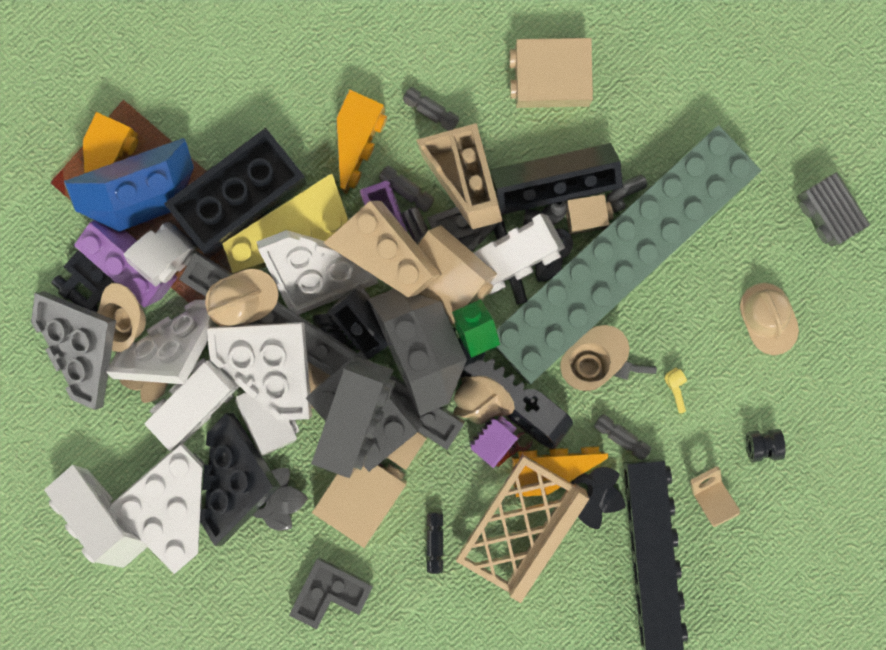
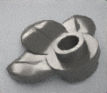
[252,468,308,531]

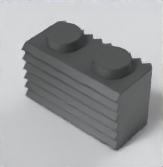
[798,172,871,247]

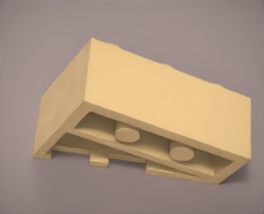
[416,123,503,229]

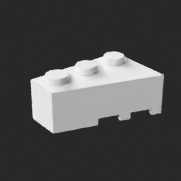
[44,465,147,568]

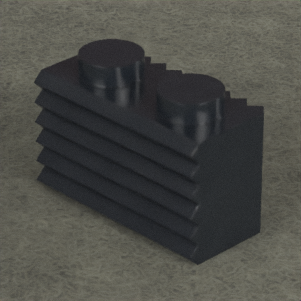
[328,284,388,360]

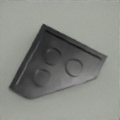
[200,413,281,546]

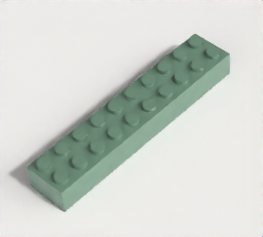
[495,125,762,384]

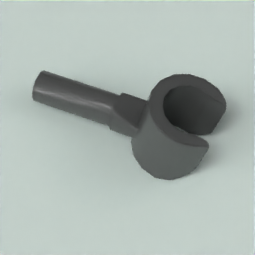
[613,361,657,380]

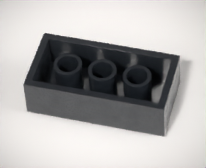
[164,127,307,259]

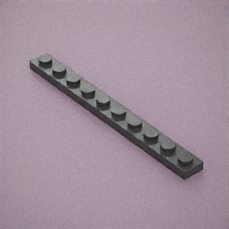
[179,252,465,450]

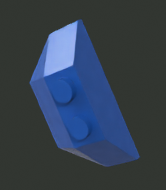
[64,138,194,232]

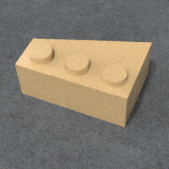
[324,201,442,297]

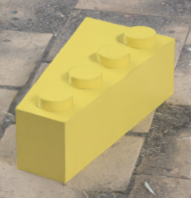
[223,173,349,274]

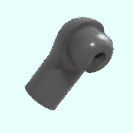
[606,175,647,213]
[523,201,567,226]

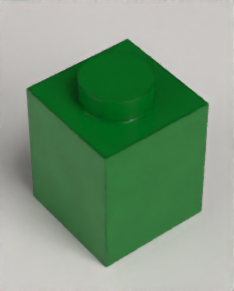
[452,299,500,358]

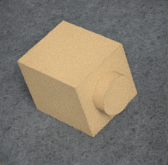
[566,194,613,235]

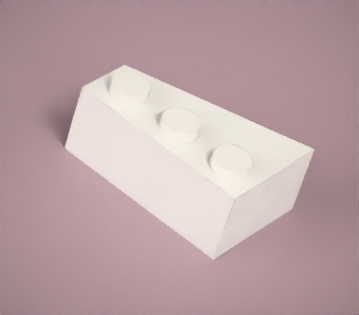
[474,214,565,295]
[144,358,239,451]

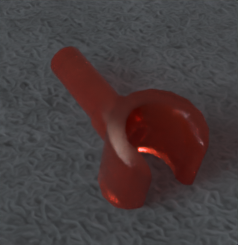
[496,432,533,467]

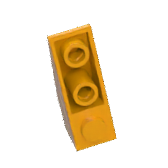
[337,90,388,194]
[83,112,138,174]
[512,446,608,497]

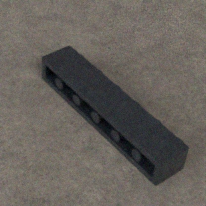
[623,459,688,650]

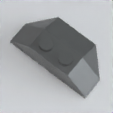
[368,289,467,416]

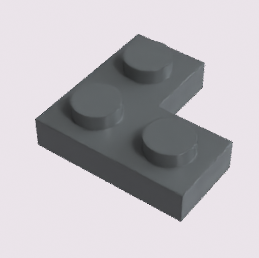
[289,557,374,629]

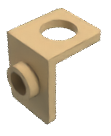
[690,466,740,527]

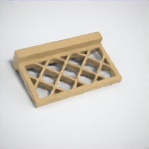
[456,454,589,603]

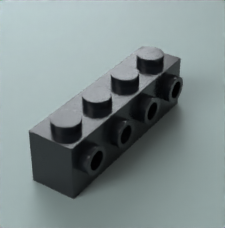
[490,143,623,215]

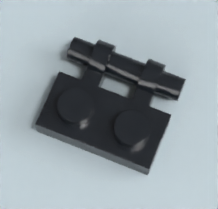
[51,250,115,312]

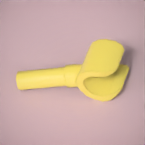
[664,368,687,413]

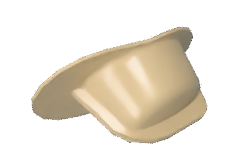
[205,269,279,326]
[97,283,146,352]
[740,283,799,355]
[560,325,630,391]
[453,376,515,424]

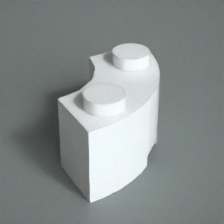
[123,222,200,287]

